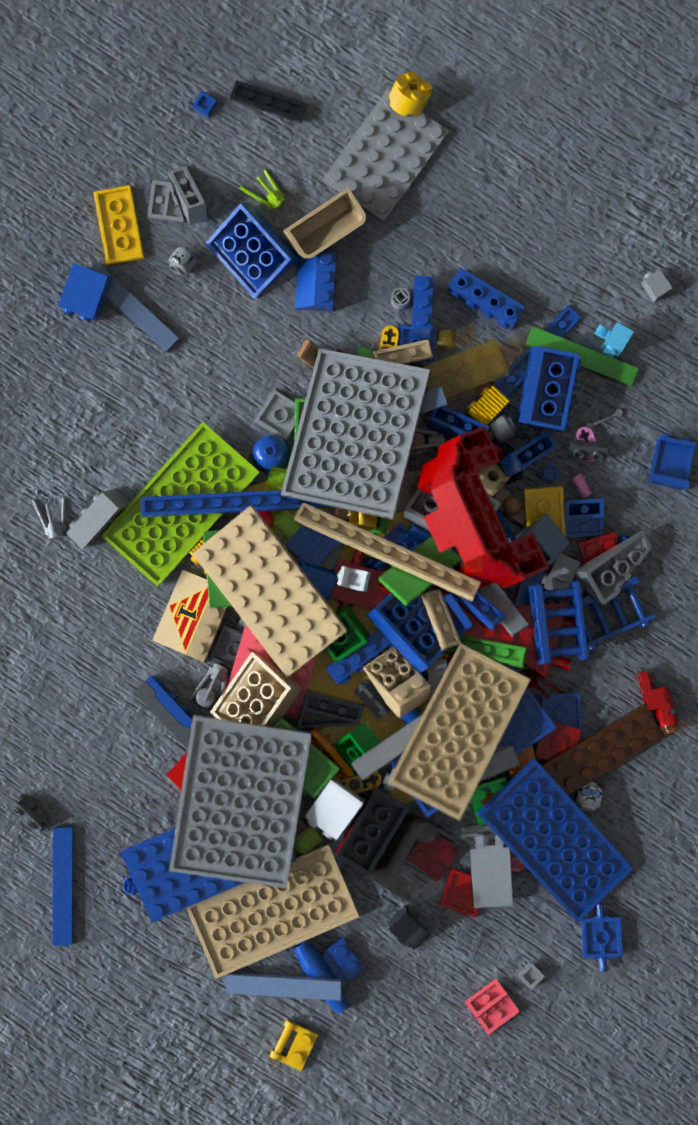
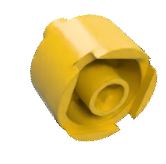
[389,71,432,117]

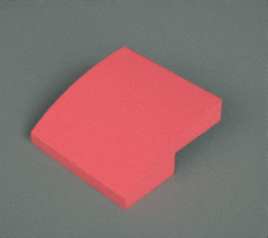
[465,979,520,1035]

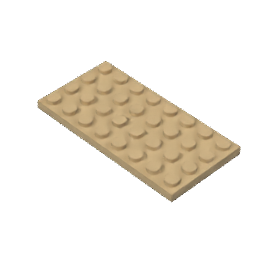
[192,505,348,677]
[388,644,530,820]
[186,844,360,979]

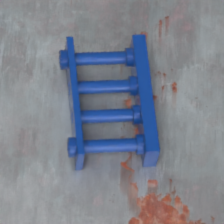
[566,575,655,650]
[529,581,590,664]

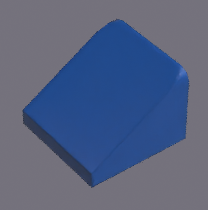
[407,522,430,543]

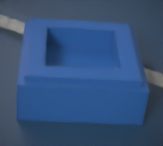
[192,91,218,118]

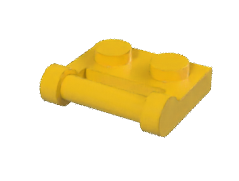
[270,1020,318,1071]

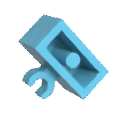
[594,322,634,359]

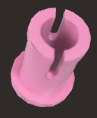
[572,473,593,499]

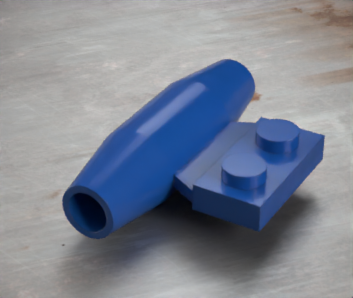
[293,937,365,1014]

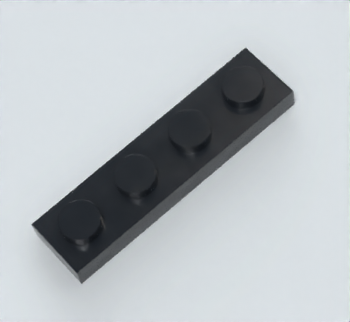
[230,80,307,123]

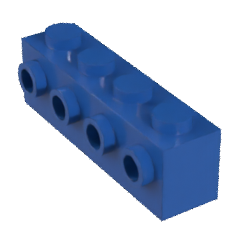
[447,267,525,330]
[326,629,394,685]

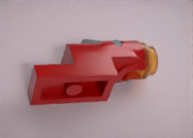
[636,671,680,735]

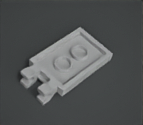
[470,834,513,908]

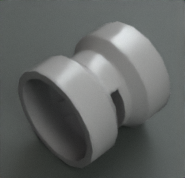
[391,287,410,310]

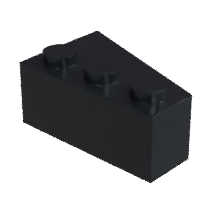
[298,689,364,729]
[388,906,431,950]

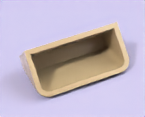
[282,187,366,259]

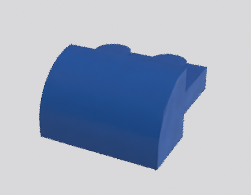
[564,498,604,538]

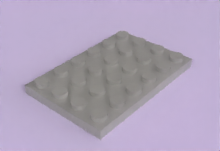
[323,89,449,223]

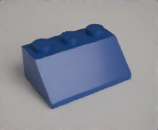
[295,250,336,312]

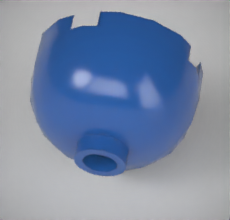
[252,435,290,473]

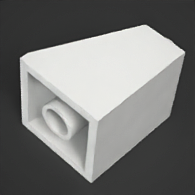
[305,777,364,840]

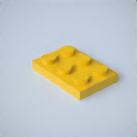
[524,486,566,537]

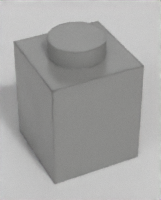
[641,269,672,303]

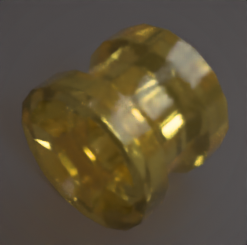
[436,330,456,349]

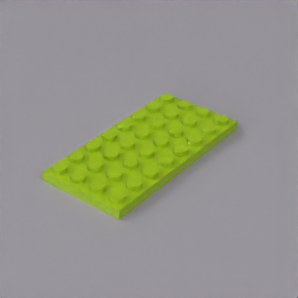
[101,422,260,587]

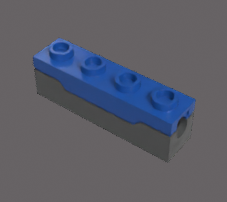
[134,676,193,748]

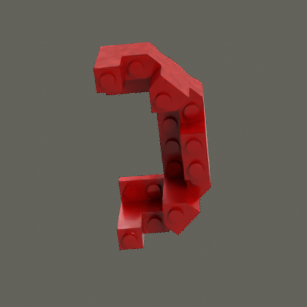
[418,426,549,589]

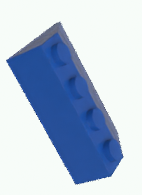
[205,202,300,299]
[366,589,465,673]

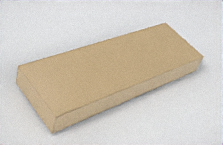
[373,339,433,365]
[421,589,461,650]

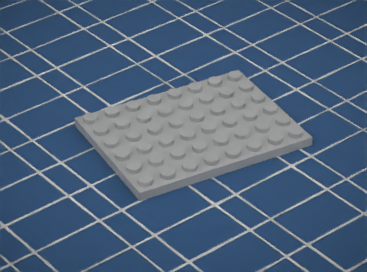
[281,348,431,520]
[169,715,311,888]

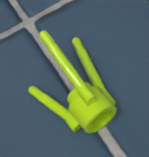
[240,169,286,210]

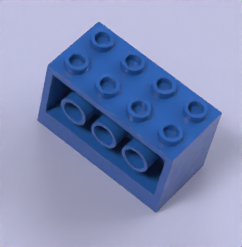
[516,346,582,432]

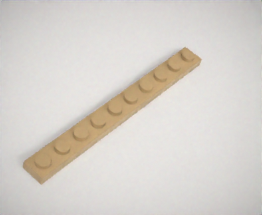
[294,503,481,601]

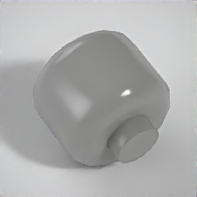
[196,688,216,707]

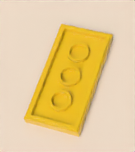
[94,185,145,266]

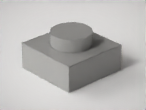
[517,961,545,990]

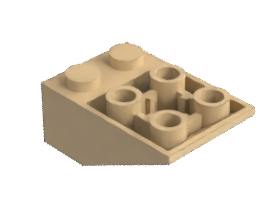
[363,646,431,718]

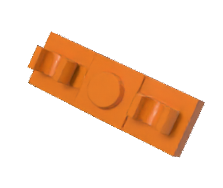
[310,727,353,782]

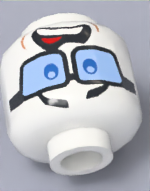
[576,782,602,812]

